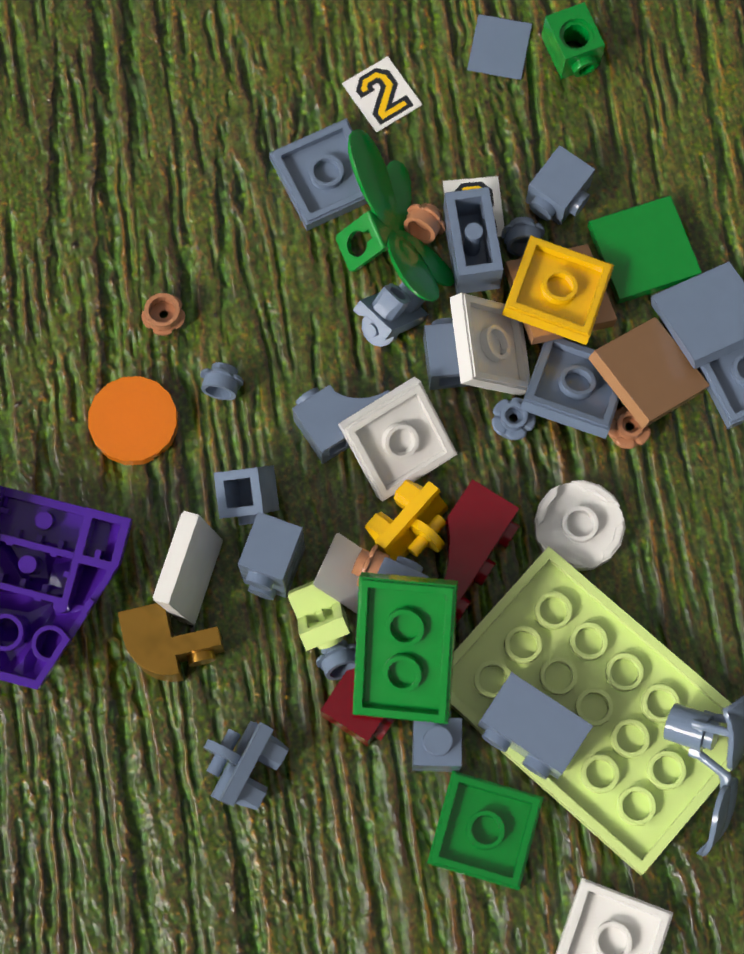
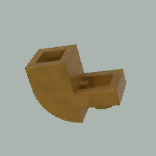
[118,603,225,682]

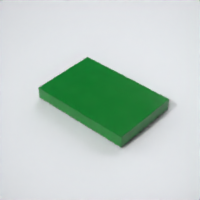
[353,572,458,724]

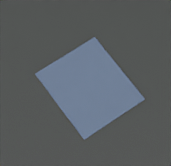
[467,14,532,80]

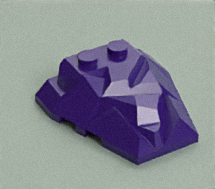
[0,486,133,690]

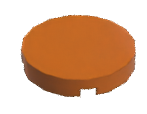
[88,376,178,465]

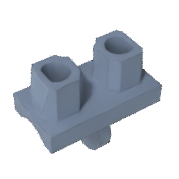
[353,282,429,347]
[203,721,289,810]

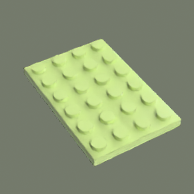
[450,546,732,875]

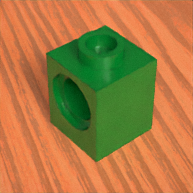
[541,2,605,80]

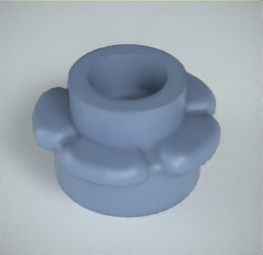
[501,217,545,256]
[200,362,244,400]
[491,397,536,440]
[316,639,356,680]

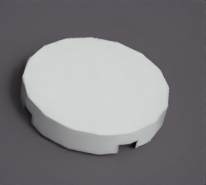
[533,480,626,571]

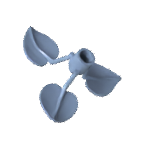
[664,696,744,856]

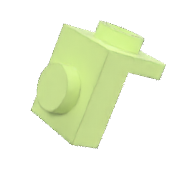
[288,581,350,651]

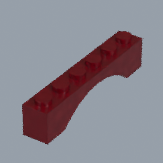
[320,479,521,746]

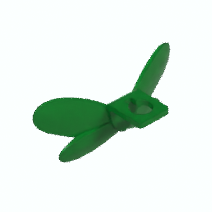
[336,129,454,302]

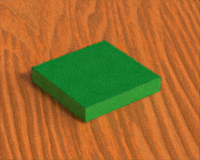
[587,195,702,304]
[427,771,544,891]

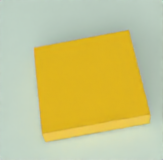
[502,235,614,345]

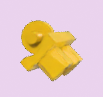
[365,480,449,561]

